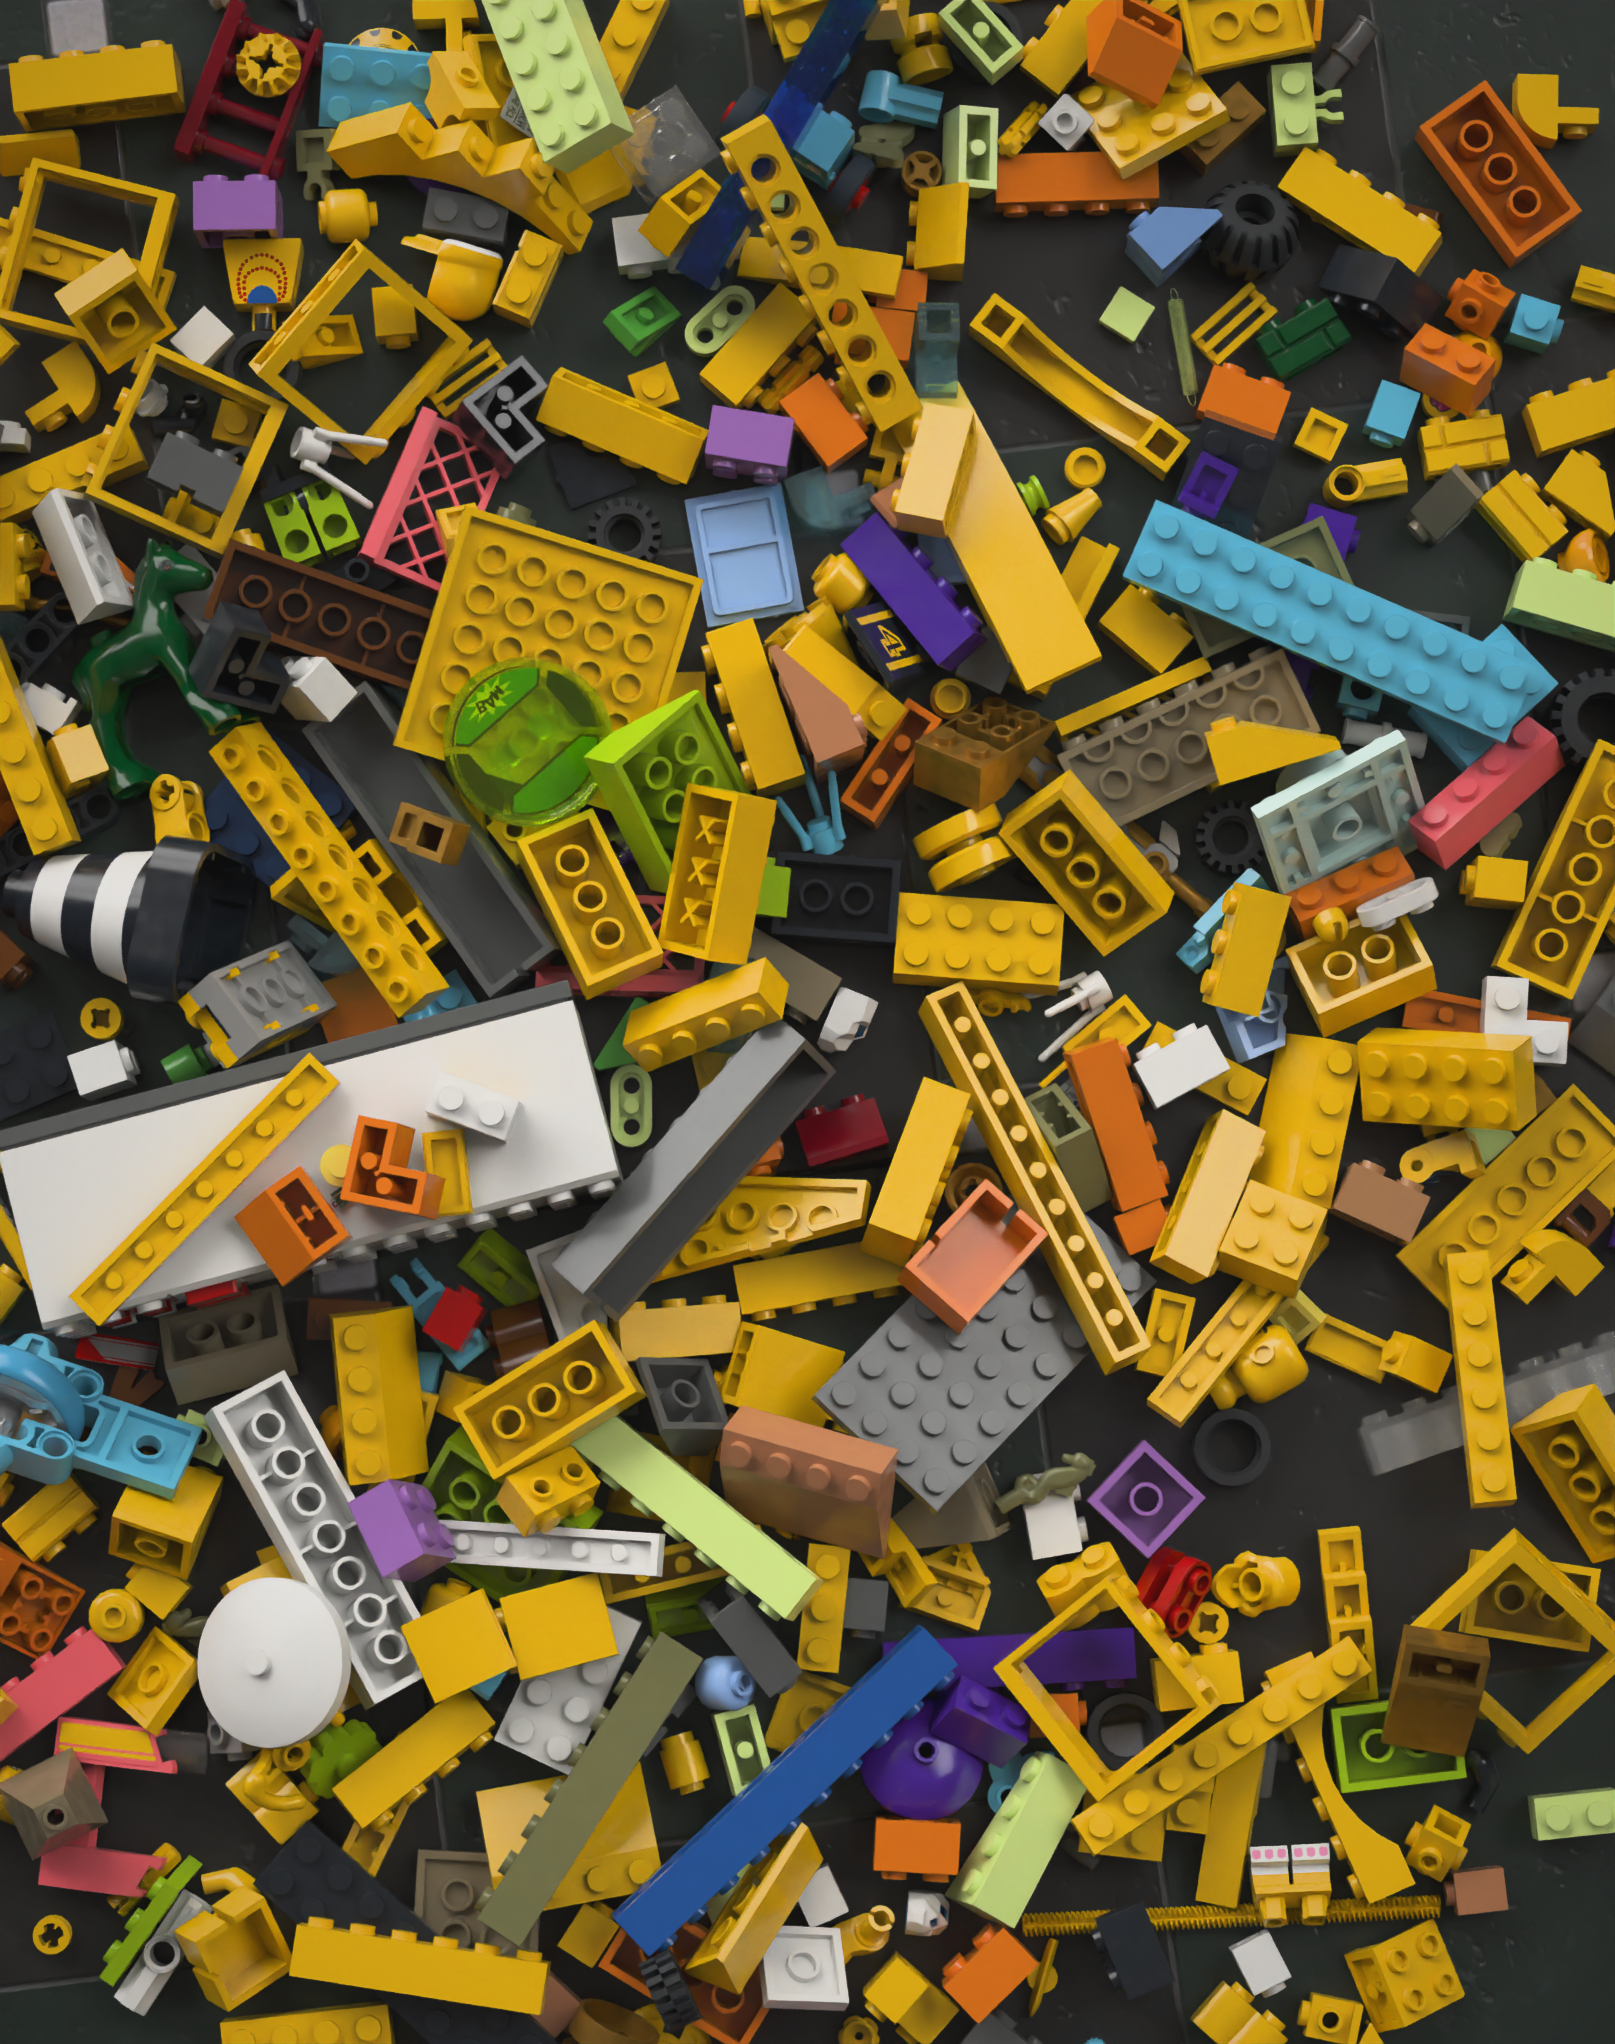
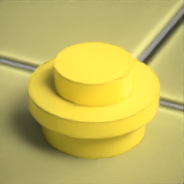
[320,1144,351,1187]

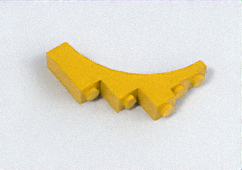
[326,102,593,255]

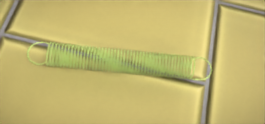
[1167,288,1198,406]

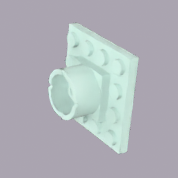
[1251,729,1425,912]

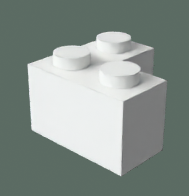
[1479,976,1568,1067]

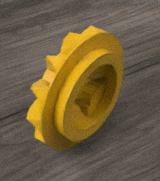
[236,32,301,98]

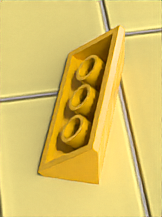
[684,1822,823,1995]

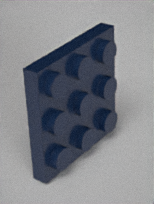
[204,727,357,888]

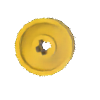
[912,802,1017,893]

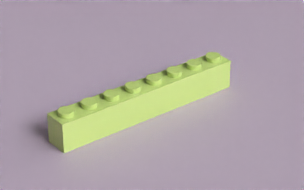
[571,1415,824,1621]

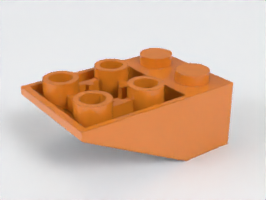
[0,1541,86,1660]

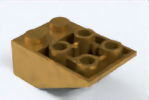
[913,696,1056,812]
[1381,1624,1491,1757]

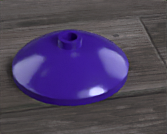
[859,1697,984,1820]

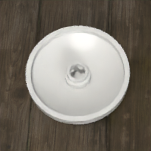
[197,1577,351,1748]

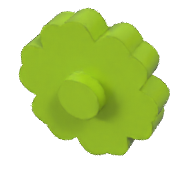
[300,1719,382,1799]

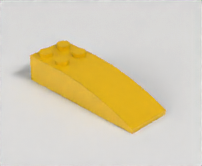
[1490,739,1615,1001]

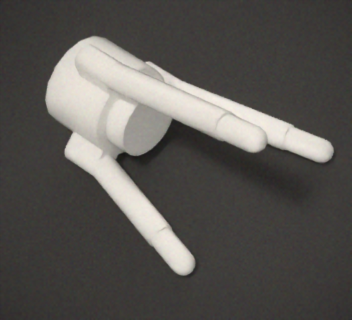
[290,426,388,509]
[1020,970,1113,1062]

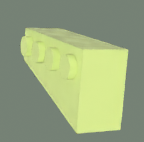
[944,1751,1087,1928]

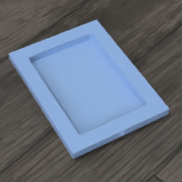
[684,482,804,628]

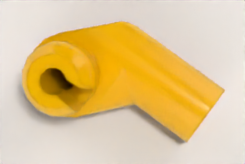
[201,1867,261,1895]

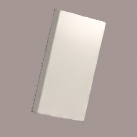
[32,488,134,625]

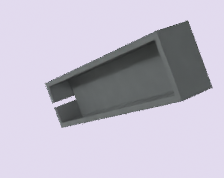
[302,681,563,998]
[551,1019,836,1323]

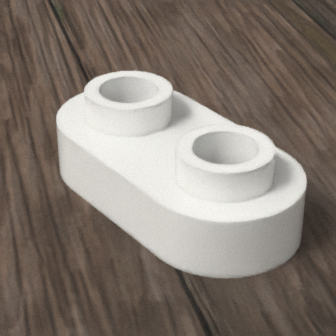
[1356,877,1439,931]

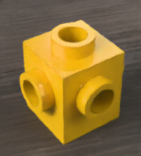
[1404,1804,1471,1882]

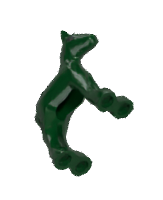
[71,538,262,803]

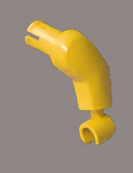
[832,1905,895,1965]

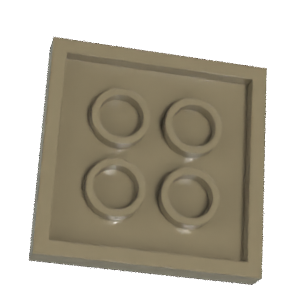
[414,1849,540,1956]

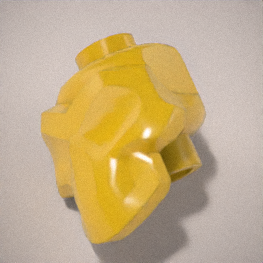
[1211,1551,1300,1618]

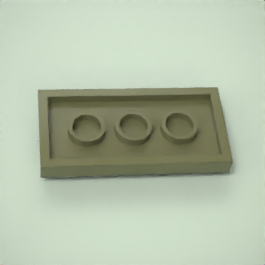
[1180,516,1354,660]

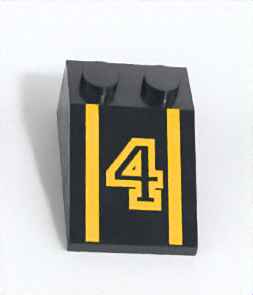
[843,601,931,697]

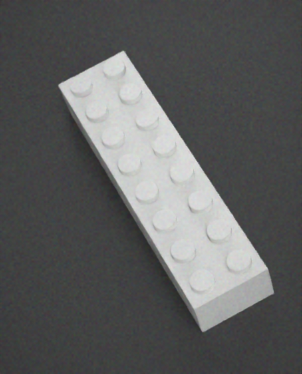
[204,1370,423,1710]

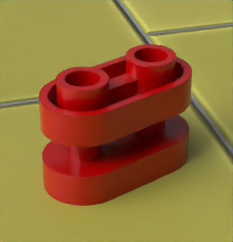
[1136,1547,1212,1638]

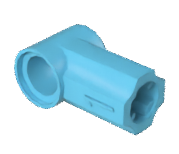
[858,70,944,129]

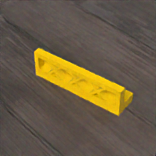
[1007,536,1120,701]
[1054,657,1212,751]

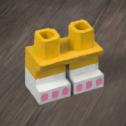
[1248,1843,1332,1928]

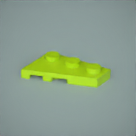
[99,1854,203,1987]

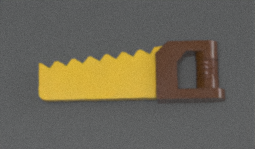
[1551,1159,1615,1248]

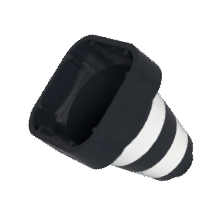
[2,835,257,1014]

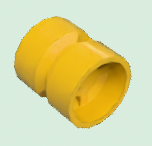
[890,13,953,86]

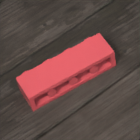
[1408,716,1565,870]
[0,1626,127,1762]

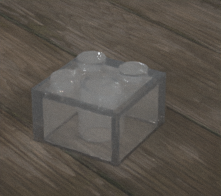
[610,85,721,206]

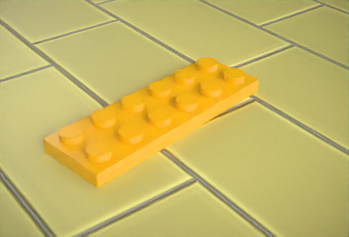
[1395,1083,1615,1312]

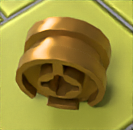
[944,1163,1003,1213]

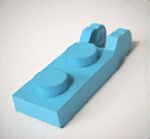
[389,1258,490,1371]

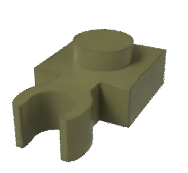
[296,128,340,201]

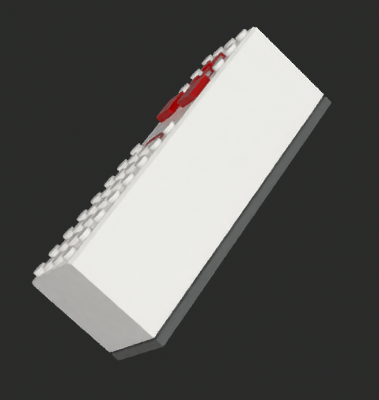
[0,980,623,1340]

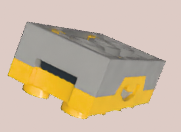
[177,940,338,1069]

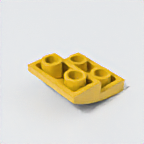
[400,1588,518,1704]

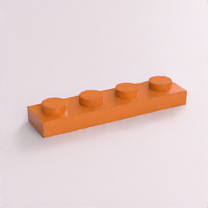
[1400,991,1572,1036]

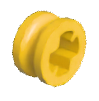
[32,1914,73,1955]

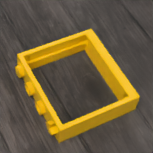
[0,157,180,358]
[248,239,473,465]
[80,342,289,559]
[1411,1528,1615,1755]
[993,1571,1221,1802]

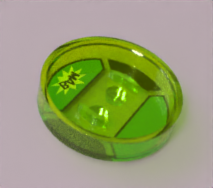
[443,657,612,827]

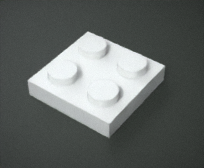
[759,1926,849,2011]

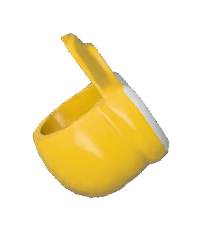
[401,234,503,322]

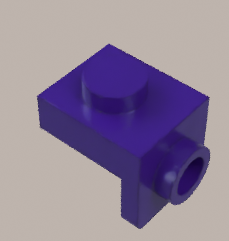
[1178,451,1239,520]

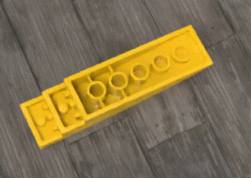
[890,381,1102,695]

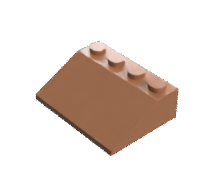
[768,645,868,784]
[720,1405,899,1559]

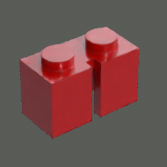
[422,1284,488,1354]

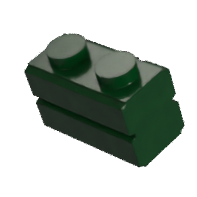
[1253,298,1352,384]

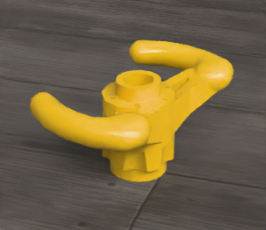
[243,1710,345,1812]

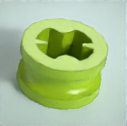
[1015,475,1050,517]

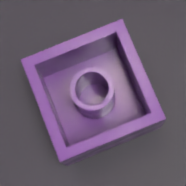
[193,174,283,248]
[705,405,795,486]
[1085,1440,1205,1559]
[347,1479,456,1582]

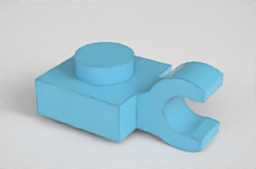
[403,969,477,1022]

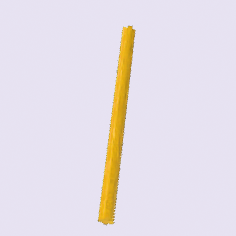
[1022,1894,1441,1937]

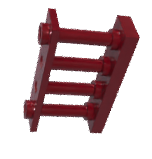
[173,0,326,182]

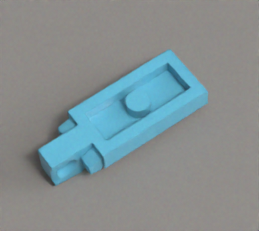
[1176,868,1271,974]

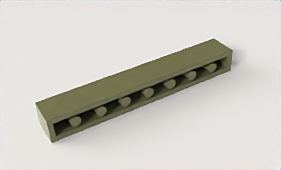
[474,1632,703,1947]

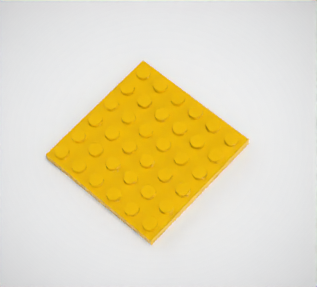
[393,505,704,811]

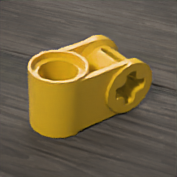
[149,774,210,844]

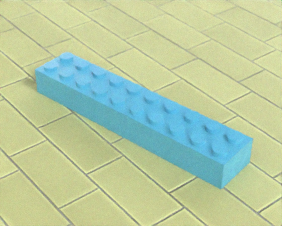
[1122,500,1539,745]

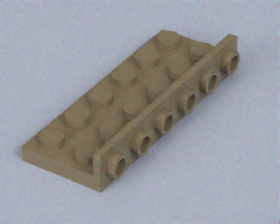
[1057,644,1321,827]

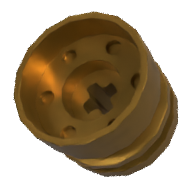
[562,1998,660,2044]

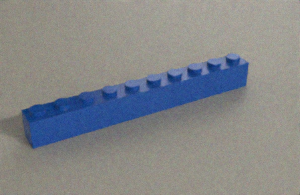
[612,1624,958,1956]

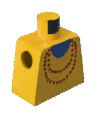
[223,238,304,332]

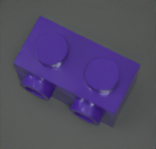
[930,1675,1032,1768]

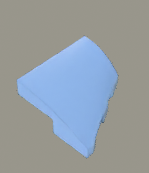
[1215,956,1289,1064]

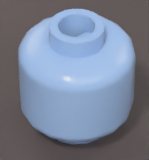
[695,1656,757,1711]

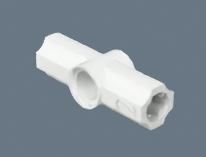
[114,1889,214,2016]

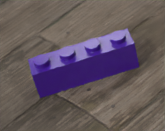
[840,512,988,672]

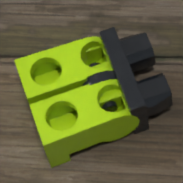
[259,459,363,567]

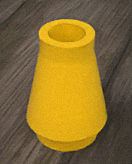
[1041,488,1102,545]

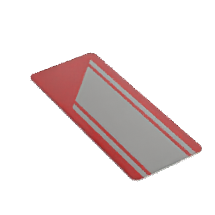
[75,1333,159,1371]

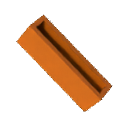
[994,151,1159,218]
[1062,1037,1170,1212]

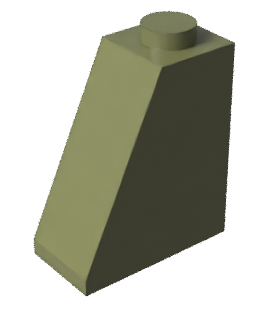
[1024,1082,1113,1213]

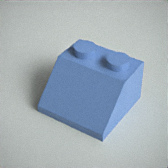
[1125,207,1223,288]

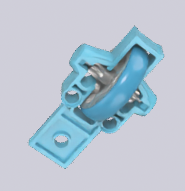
[0,1333,202,1500]

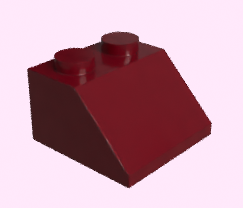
[795,1093,889,1172]

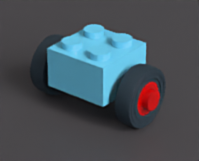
[714,85,877,226]

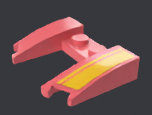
[38,1717,178,1898]

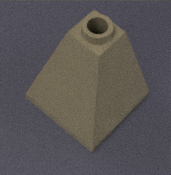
[892,1462,1014,1549]
[0,1747,109,1861]

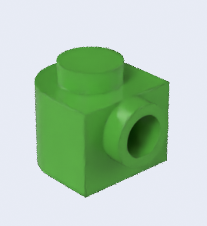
[160,1044,213,1084]

